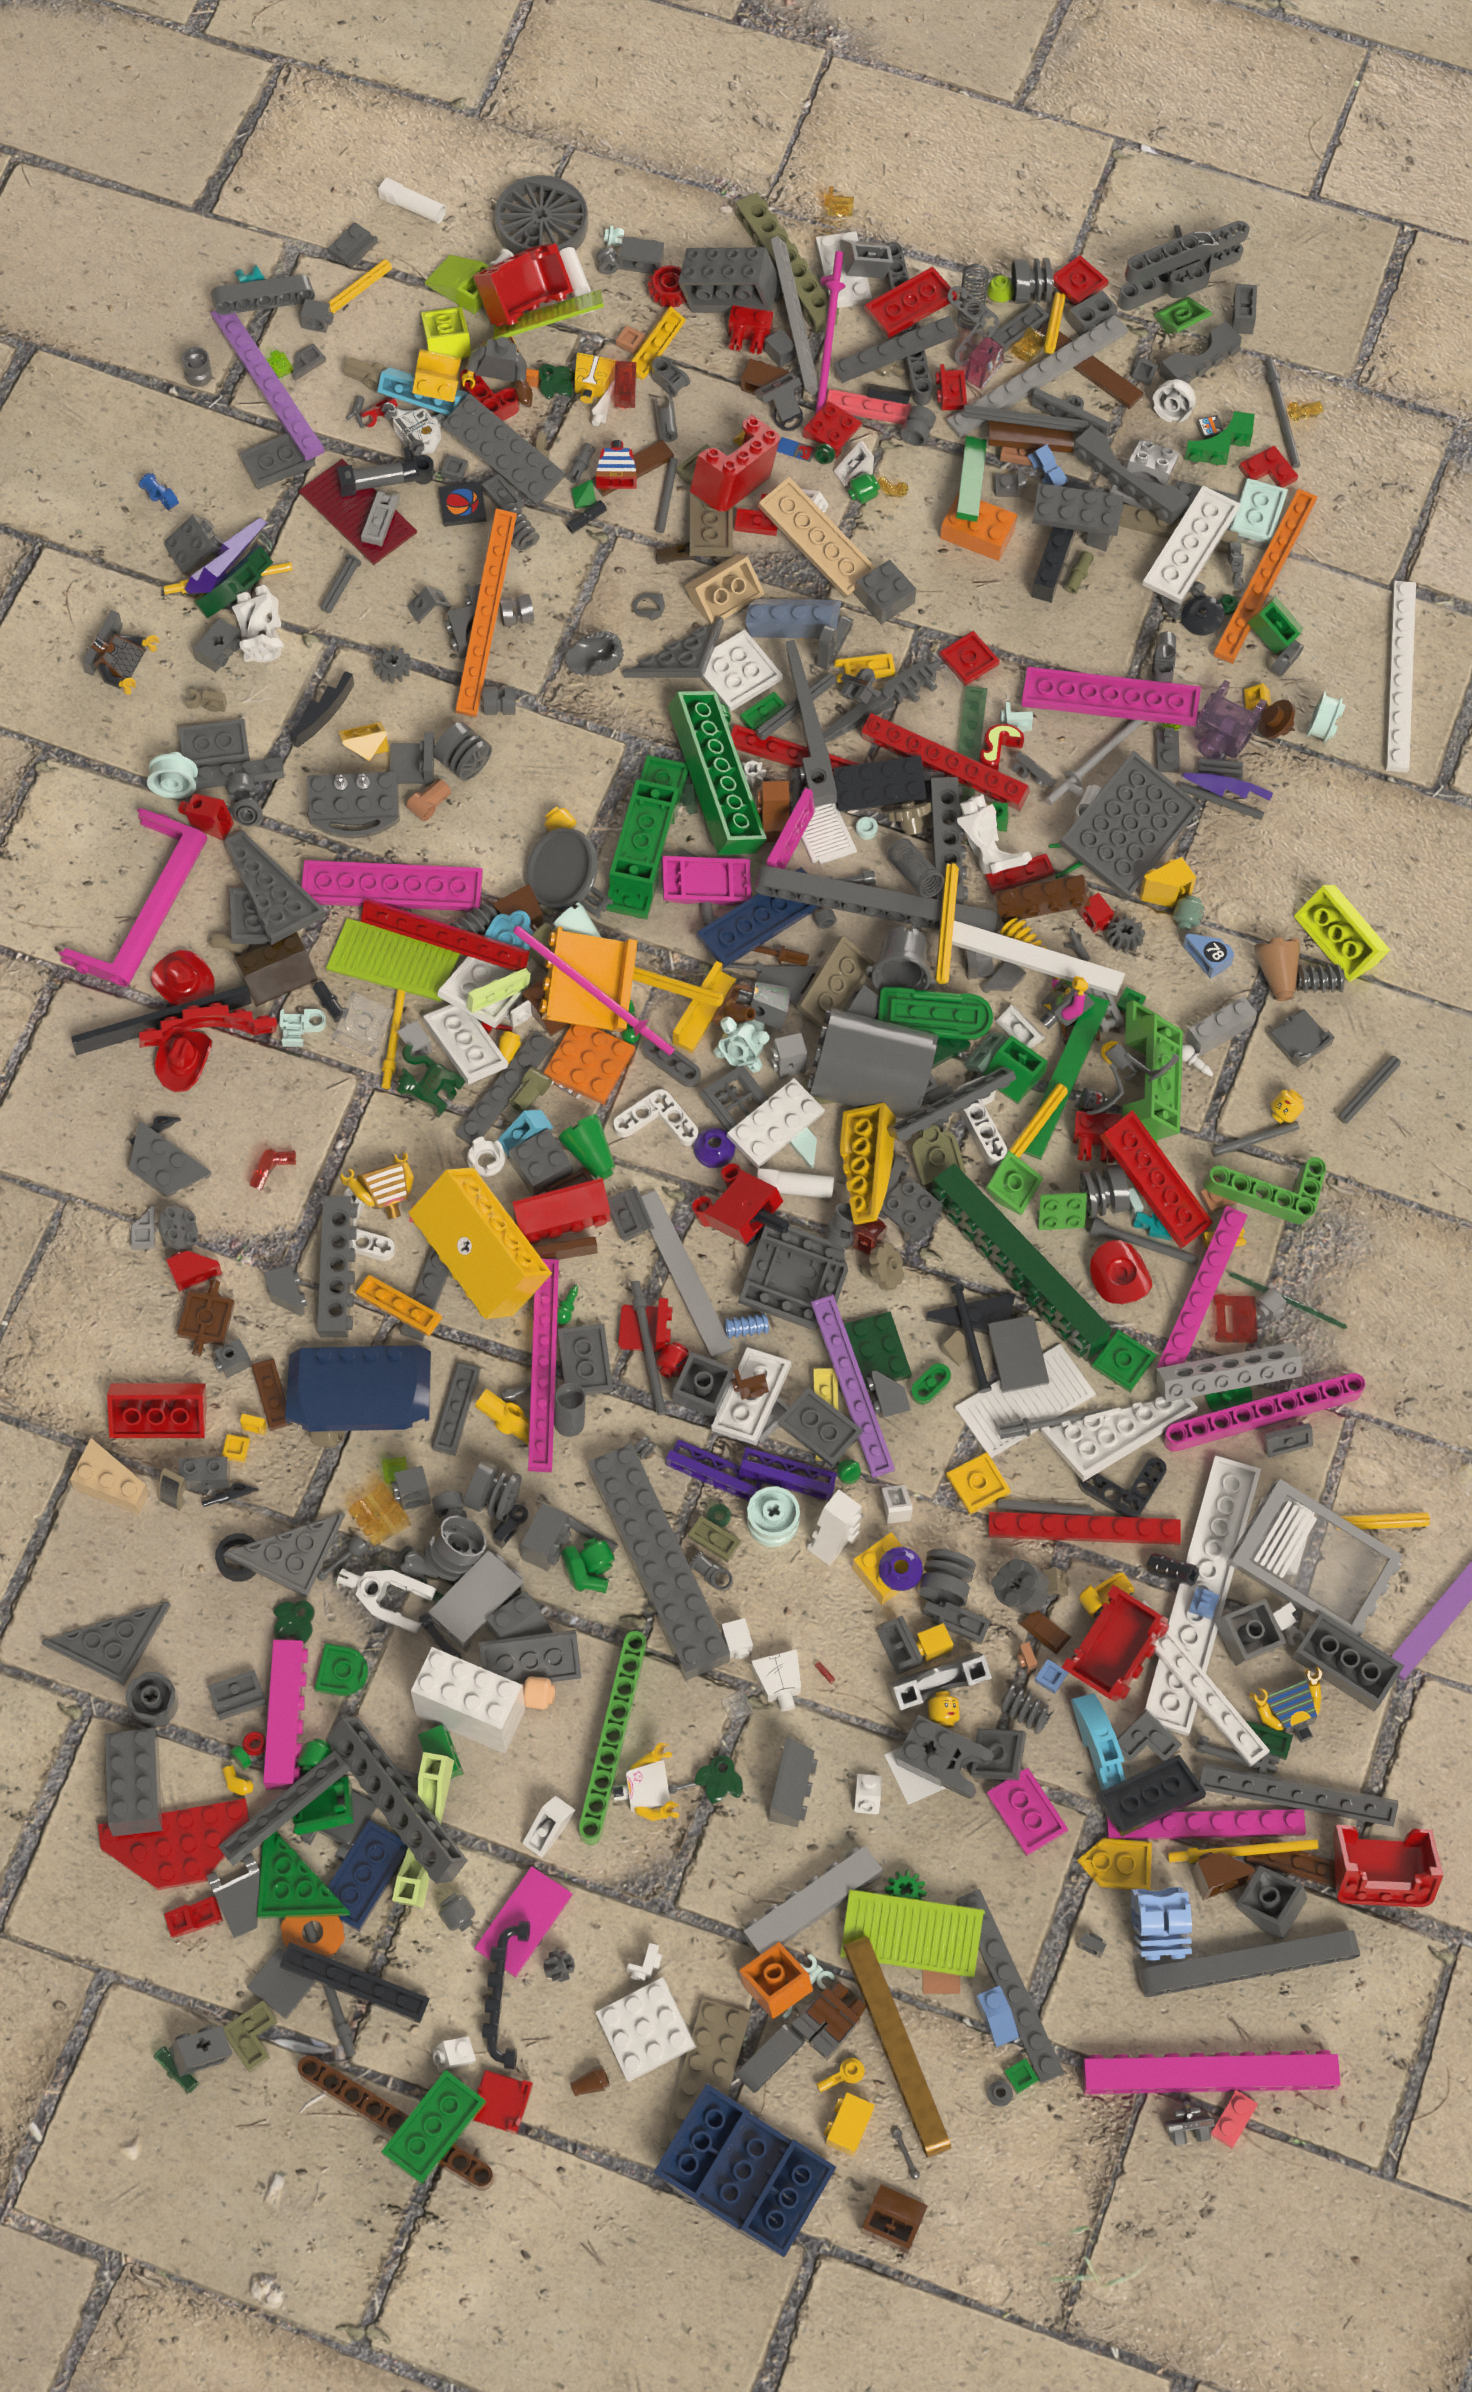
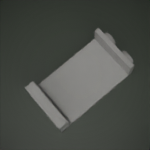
[428,1550,524,1651]

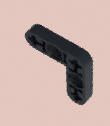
[1079,1458,1167,1518]

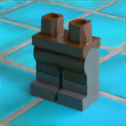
[791,1982,866,2061]

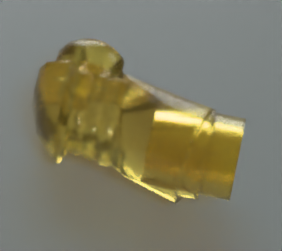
[1287,401,1324,422]

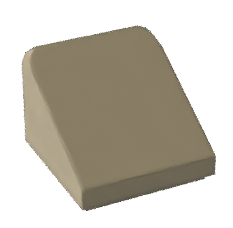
[941,1330,970,1366]

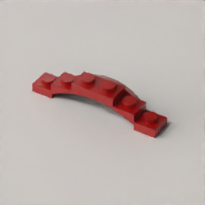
[138,1003,277,1048]

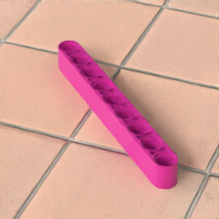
[1163,1373,1365,1452]

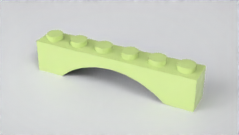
[392,1752,454,1908]

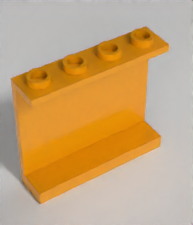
[540,926,638,1032]

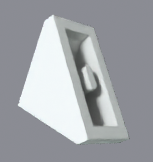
[834,441,874,487]
[881,1485,912,1524]

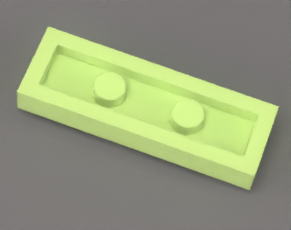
[466,968,531,1013]

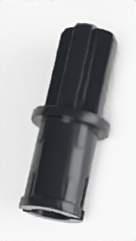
[313,981,347,1023]

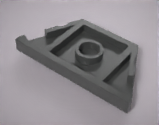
[129,1121,212,1198]

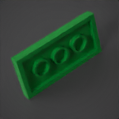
[381,2070,486,2185]

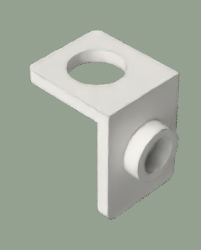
[505,1000,532,1028]

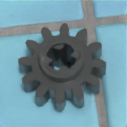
[373,645,412,684]

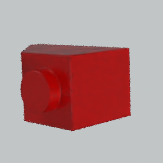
[166,1251,222,1292]

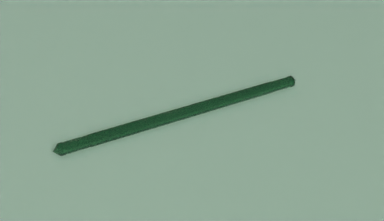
[1228,1271,1347,1329]

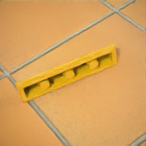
[623,306,686,380]

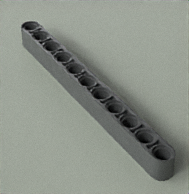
[755,866,998,933]

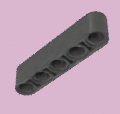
[210,275,315,315]

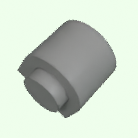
[1256,1289,1286,1322]

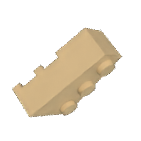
[70,1438,149,1515]

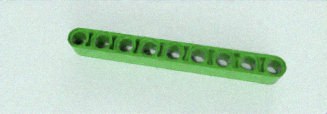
[579,1631,646,1845]

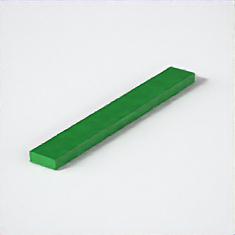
[1023,994,1110,1160]

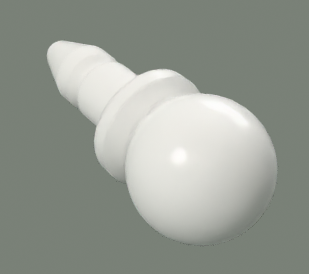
[1182,1044,1213,1076]

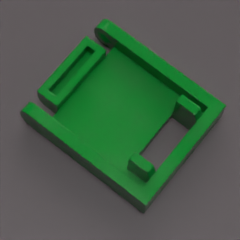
[293,1776,354,1835]

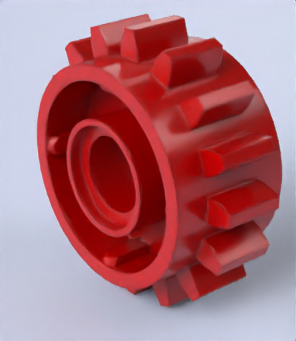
[648,265,687,308]

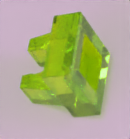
[266,350,294,379]

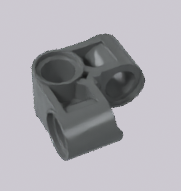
[1152,631,1176,683]

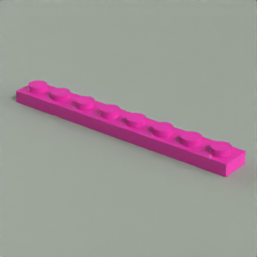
[1156,1206,1248,1372]
[1106,1809,1306,1840]

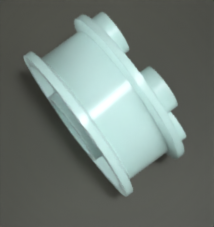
[1306,691,1346,743]
[147,752,198,799]

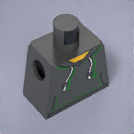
[736,982,791,1030]

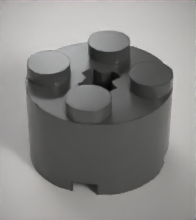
[992,1558,1049,1613]
[126,1672,179,1727]

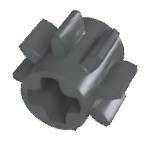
[543,1950,575,1982]

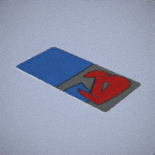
[777,437,816,462]

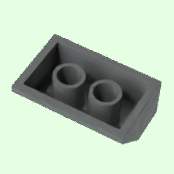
[769,1738,818,1828]

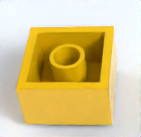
[852,1532,909,1605]

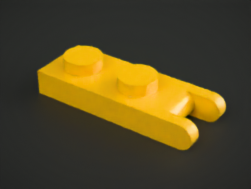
[834,653,895,682]

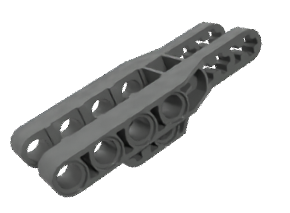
[1117,221,1250,311]

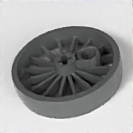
[494,175,589,255]

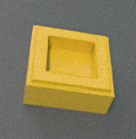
[240,1413,267,1435]
[221,1434,251,1463]

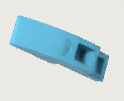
[1071,1693,1126,1791]

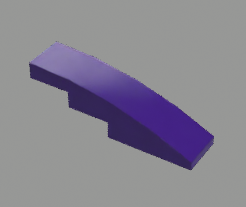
[1181,772,1273,801]

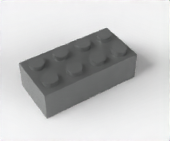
[105,1728,162,1836]

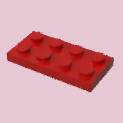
[865,266,957,338]

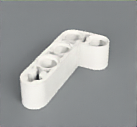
[957,1076,1007,1169]

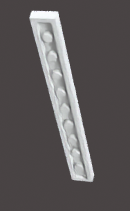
[1386,581,1416,773]

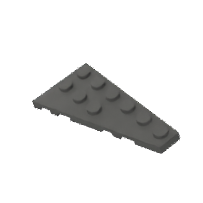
[225,830,325,945]

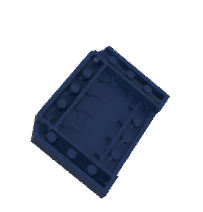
[285,1345,431,1432]

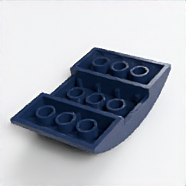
[653,2083,836,2258]

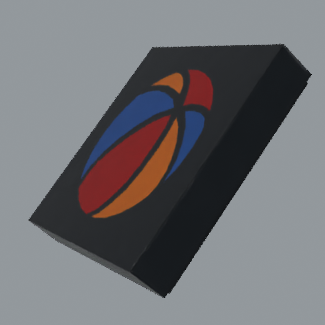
[439,482,487,527]

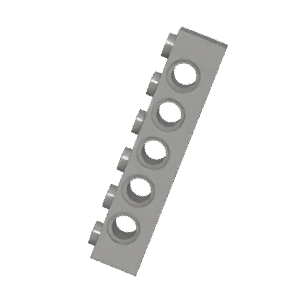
[1156,1343,1302,1402]

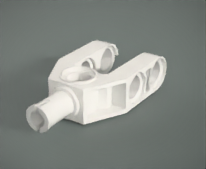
[337,1569,436,1634]

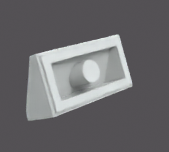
[996,1005,1045,1049]

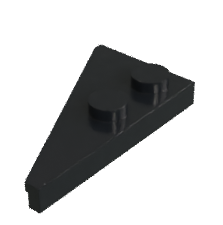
[926,1293,1016,1334]

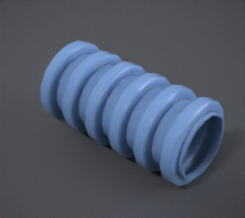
[724,1313,769,1339]

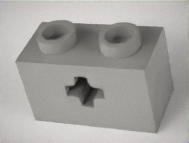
[771,1033,807,1079]

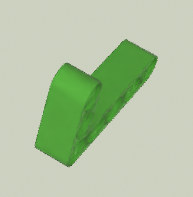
[1203,1157,1326,1225]

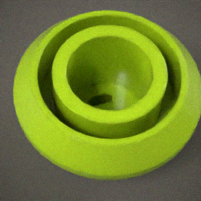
[987,275,1015,303]

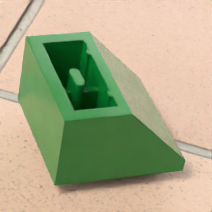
[1247,595,1303,655]
[983,1035,1048,1105]

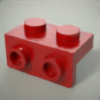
[935,364,967,411]

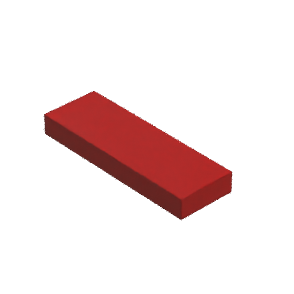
[984,853,1055,895]

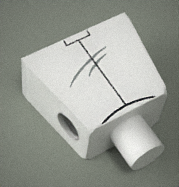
[751,1650,801,1712]

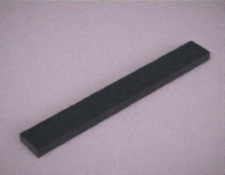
[71,985,252,1055]

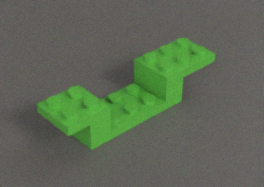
[1122,1001,1183,1145]

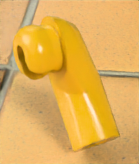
[222,1765,254,1795]

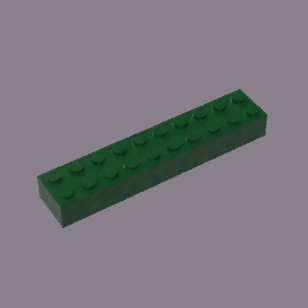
[931,1163,1112,1362]

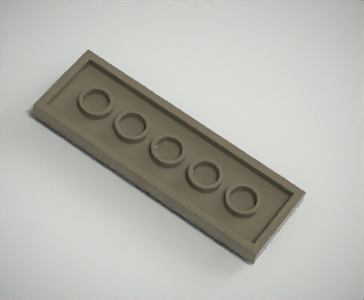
[660,1999,751,2150]

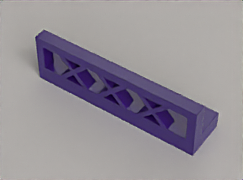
[666,1439,763,1502]
[738,1447,837,1501]

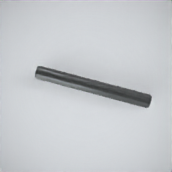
[756,673,836,740]

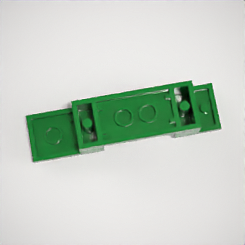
[606,755,689,920]

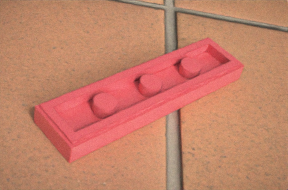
[825,389,911,425]

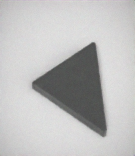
[623,617,724,678]
[223,1513,346,1597]
[42,1602,171,1686]

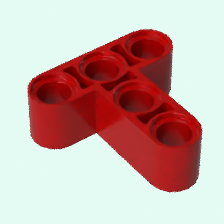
[459,369,520,421]

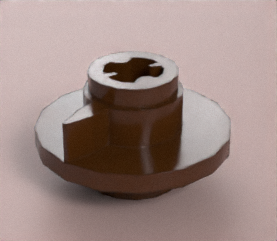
[1258,699,1295,739]

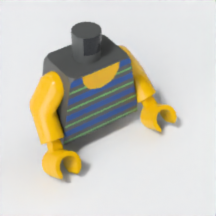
[1249,1666,1322,1743]

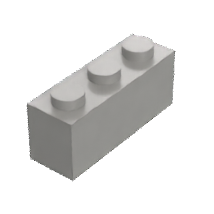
[1185,996,1257,1058]

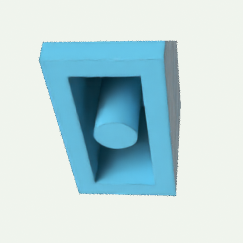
[498,1110,553,1157]

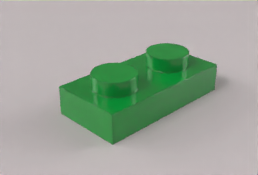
[740,692,787,731]

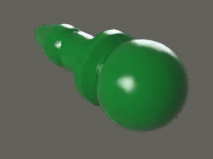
[622,1000,640,1044]
[557,1285,578,1324]

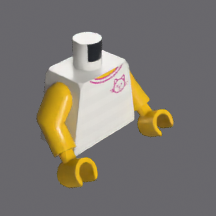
[613,1743,680,1821]

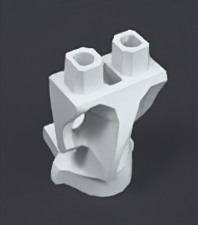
[232,585,284,662]
[957,794,1032,874]

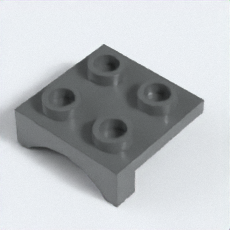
[1269,1009,1335,1068]

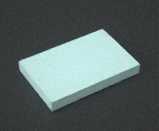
[1230,478,1288,544]

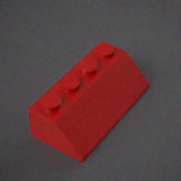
[512,1178,611,1245]
[107,1383,207,1438]

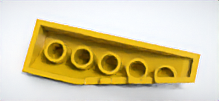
[840,1103,896,1225]

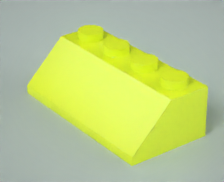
[1294,885,1391,982]

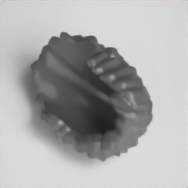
[565,631,624,677]

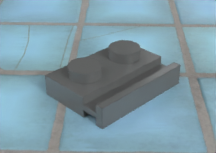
[328,222,378,268]
[608,1186,655,1242]
[208,1670,266,1721]

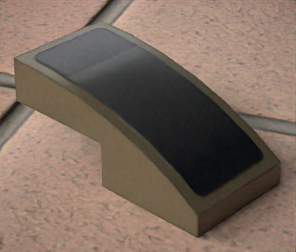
[158,1468,187,1511]

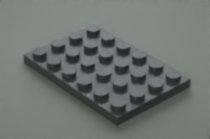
[1058,751,1202,900]

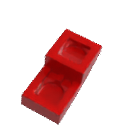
[164,1896,223,1938]

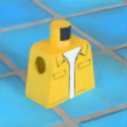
[575,353,617,404]

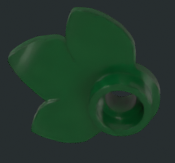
[538,364,575,400]
[273,1601,315,1644]
[694,1755,743,1804]

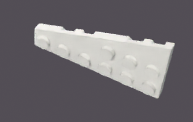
[1041,1397,1198,1482]

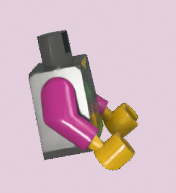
[1039,976,1095,1029]

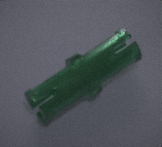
[153,2046,199,2094]

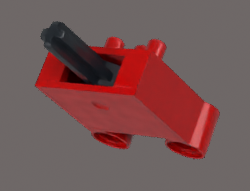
[692,1163,790,1244]

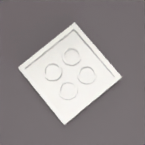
[702,630,783,712]
[438,956,532,1028]
[596,1977,696,2082]

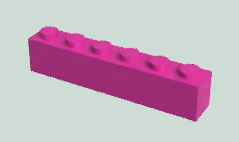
[263,1640,309,1790]

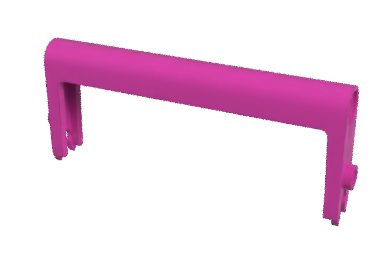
[58,808,208,987]

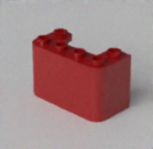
[473,243,573,327]
[690,414,780,512]
[1061,1585,1170,1702]

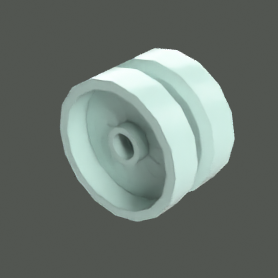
[747,1486,800,1547]

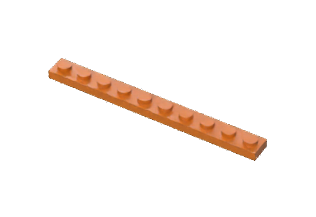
[1213,488,1318,664]
[455,509,517,718]

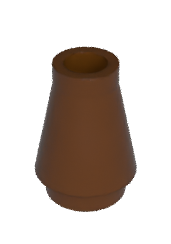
[723,1003,756,1025]
[570,2067,610,2097]

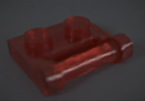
[1213,1294,1258,1343]

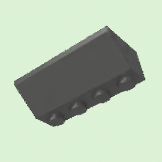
[1291,1612,1404,1712]

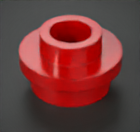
[242,1731,266,1756]

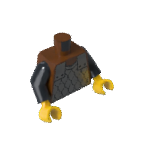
[89,634,160,695]

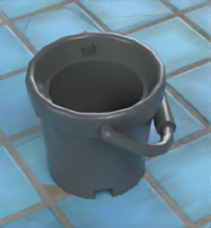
[865,926,936,992]

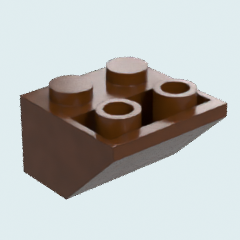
[861,2184,928,2254]

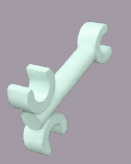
[783,1954,835,2019]

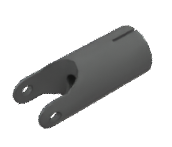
[655,395,678,442]

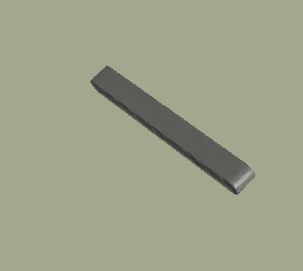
[886,242,932,406]
[1138,1930,1361,1997]

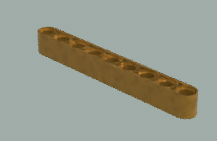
[843,1936,951,2158]

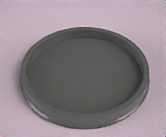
[526,828,598,910]

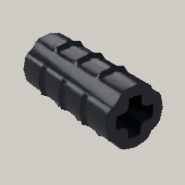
[1147,1553,1199,1586]

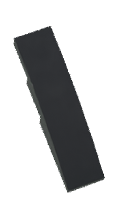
[292,671,354,748]

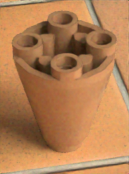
[1254,937,1300,1001]

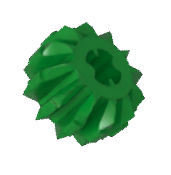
[884,1870,927,1900]

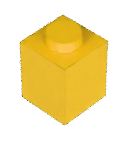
[916,1623,954,1663]

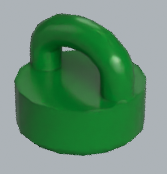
[837,1459,861,1484]

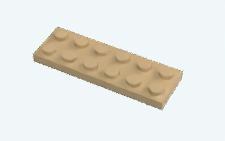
[757,477,876,598]

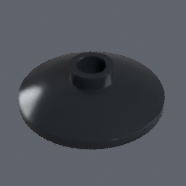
[1181,596,1225,636]

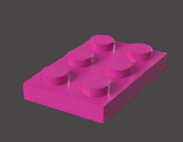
[986,1768,1068,1857]

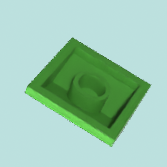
[1154,297,1212,334]
[985,1151,1043,1215]

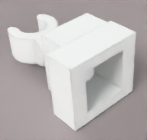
[1272,1602,1305,1646]

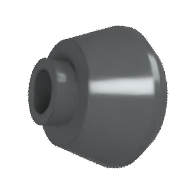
[232,797,263,827]

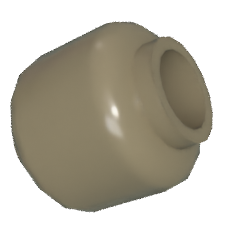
[307,1431,345,1448]

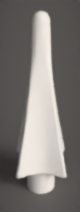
[591,381,616,426]

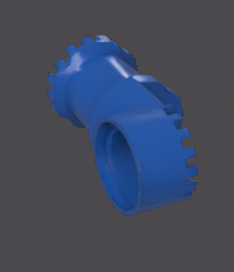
[138,473,179,510]

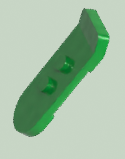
[878,987,993,1040]

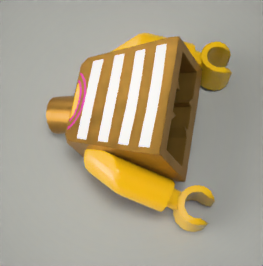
[340,1153,414,1220]

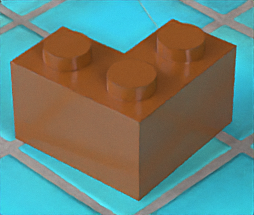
[757,781,790,842]

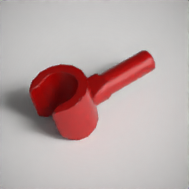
[481,1021,513,1034]

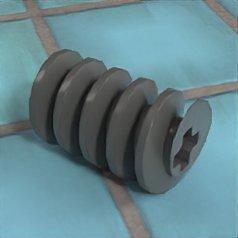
[501,503,540,550]
[450,903,498,935]
[1296,964,1345,993]
[1001,1683,1055,1734]

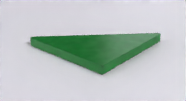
[257,1830,350,1919]

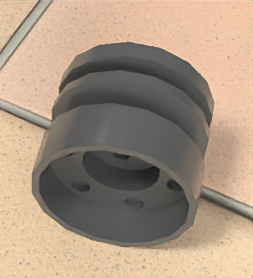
[1011,257,1054,304]
[433,722,492,781]
[1079,1164,1130,1218]
[464,1460,522,1521]
[423,1515,487,1581]
[918,1549,976,1607]

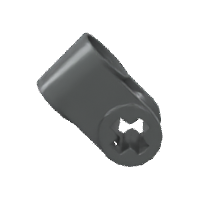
[651,356,690,397]

